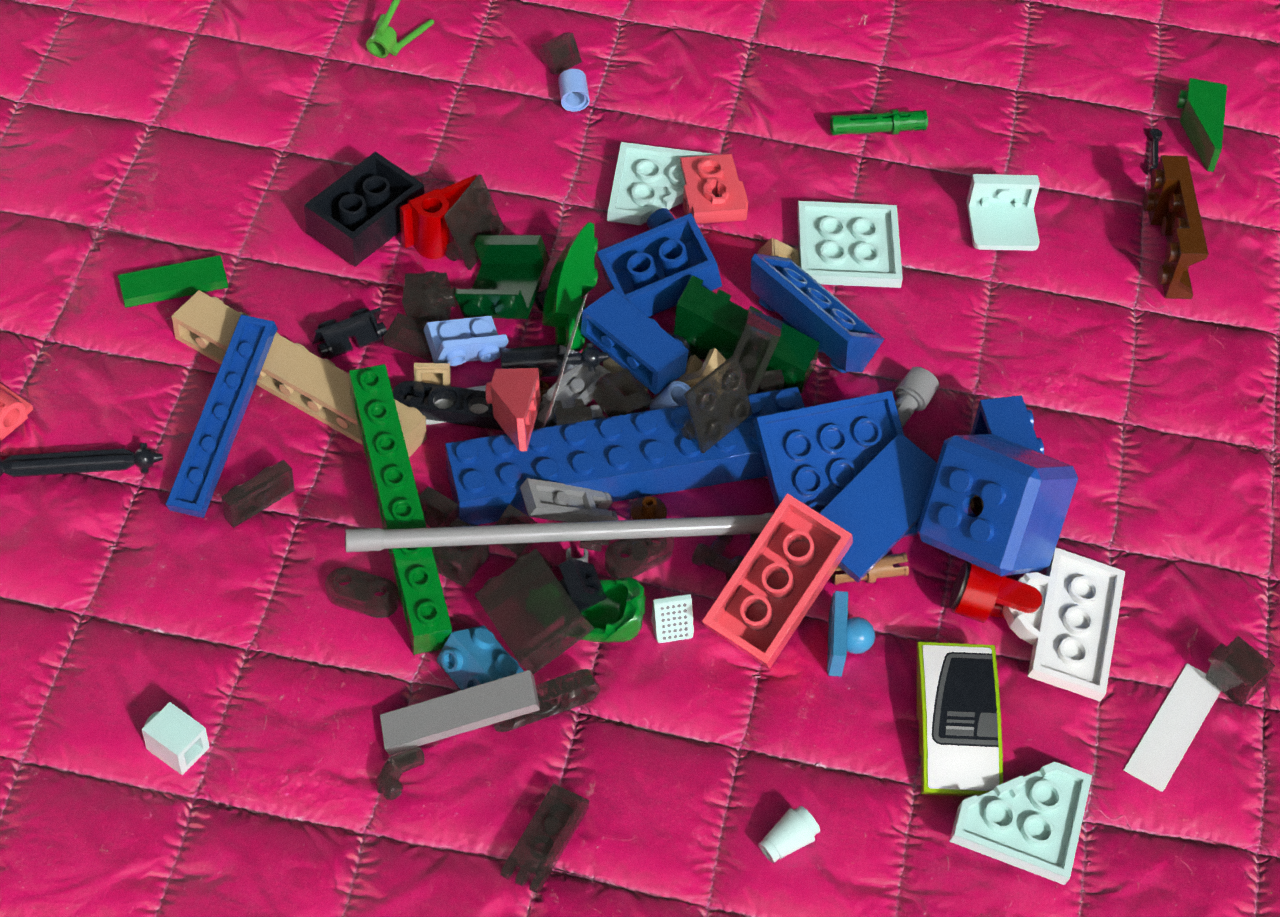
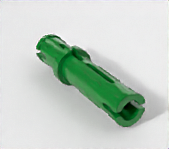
[830,109,928,136]

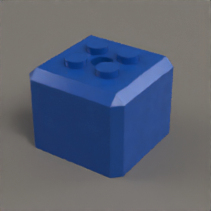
[917,434,1078,576]

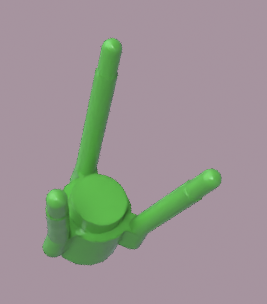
[366,0,434,58]

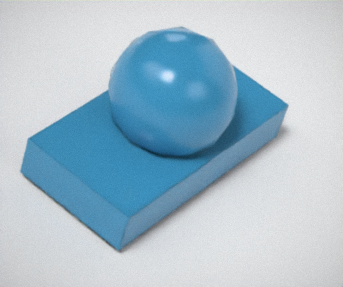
[827,591,875,677]

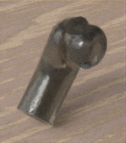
[376,746,425,800]

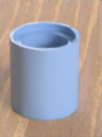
[558,69,590,112]
[650,381,696,411]

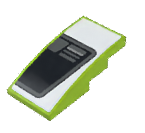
[917,642,1003,796]

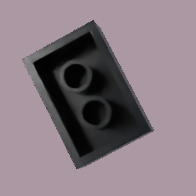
[304,152,424,267]

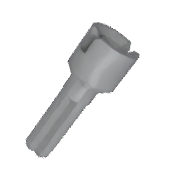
[895,367,940,428]

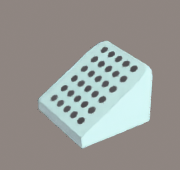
[651,594,694,643]

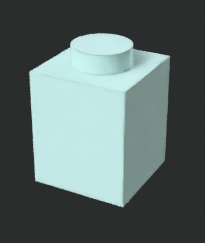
[142,702,210,775]

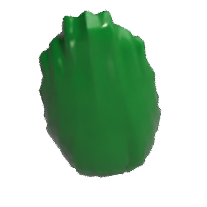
[526,577,646,643]

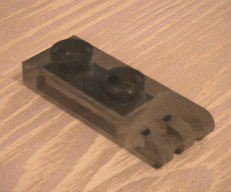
[500,783,589,894]

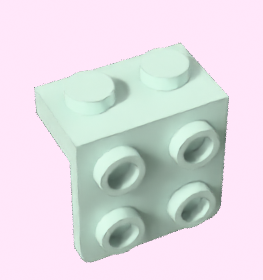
[966,174,1040,251]

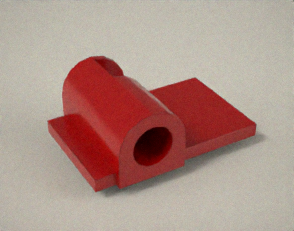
[400,174,480,259]

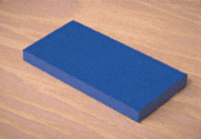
[819,432,937,583]

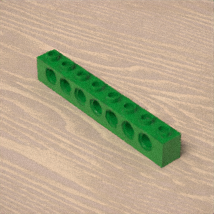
[349,364,452,655]

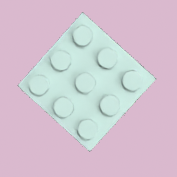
[797,201,903,288]

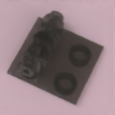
[444,175,504,270]
[681,354,753,454]

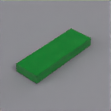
[118,255,228,308]

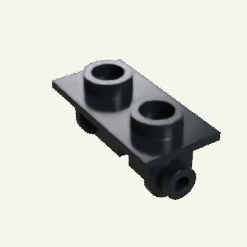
[311,307,387,359]

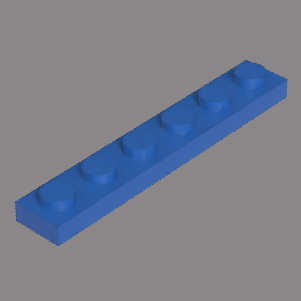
[166,315,278,518]

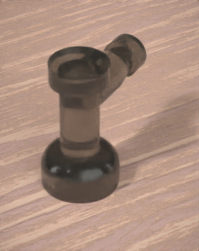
[692,535,744,581]

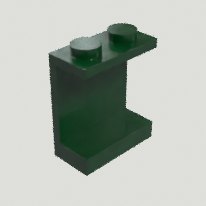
[454,235,550,319]

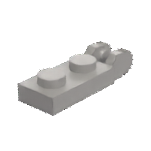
[520,478,619,522]

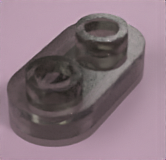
[604,537,674,579]
[325,567,400,618]

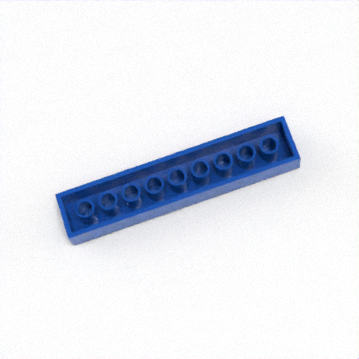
[445,387,805,526]

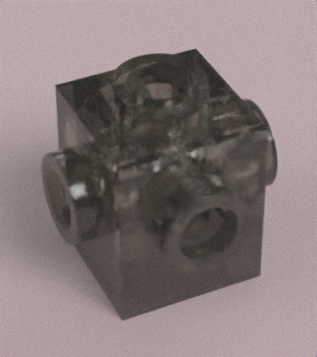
[402,271,457,323]

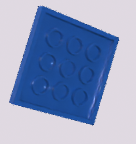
[753,391,919,538]

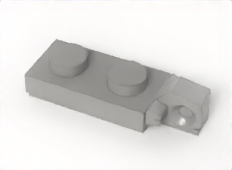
[534,364,613,429]

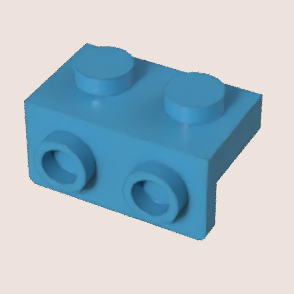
[437,625,524,690]

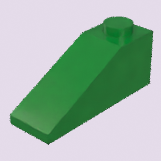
[1176,78,1227,172]

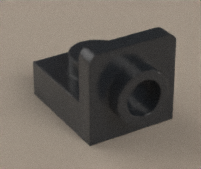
[559,558,607,614]

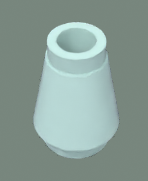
[758,806,820,863]

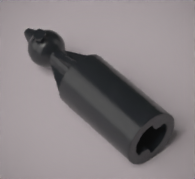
[501,343,609,377]

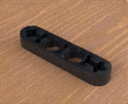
[393,381,504,431]

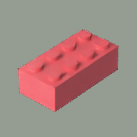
[702,493,853,669]

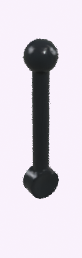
[1148,129,1162,175]

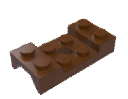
[1143,155,1209,299]

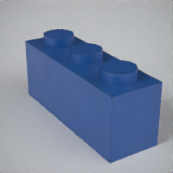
[581,289,689,395]

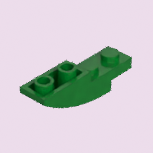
[542,222,598,352]

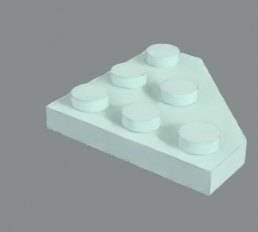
[607,142,717,225]
[949,762,1092,885]

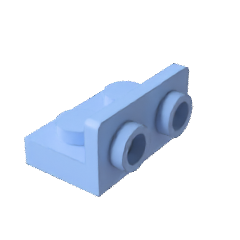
[423,316,509,366]

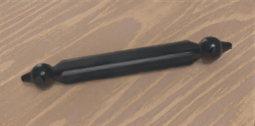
[0,443,163,477]

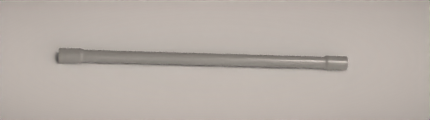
[345,512,774,552]

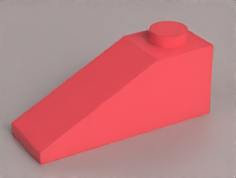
[486,368,541,451]

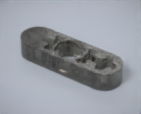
[493,669,600,732]

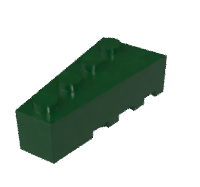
[674,275,820,394]

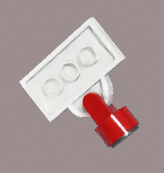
[949,548,1125,701]

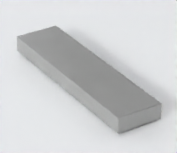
[380,670,540,755]

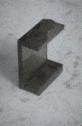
[475,549,594,674]

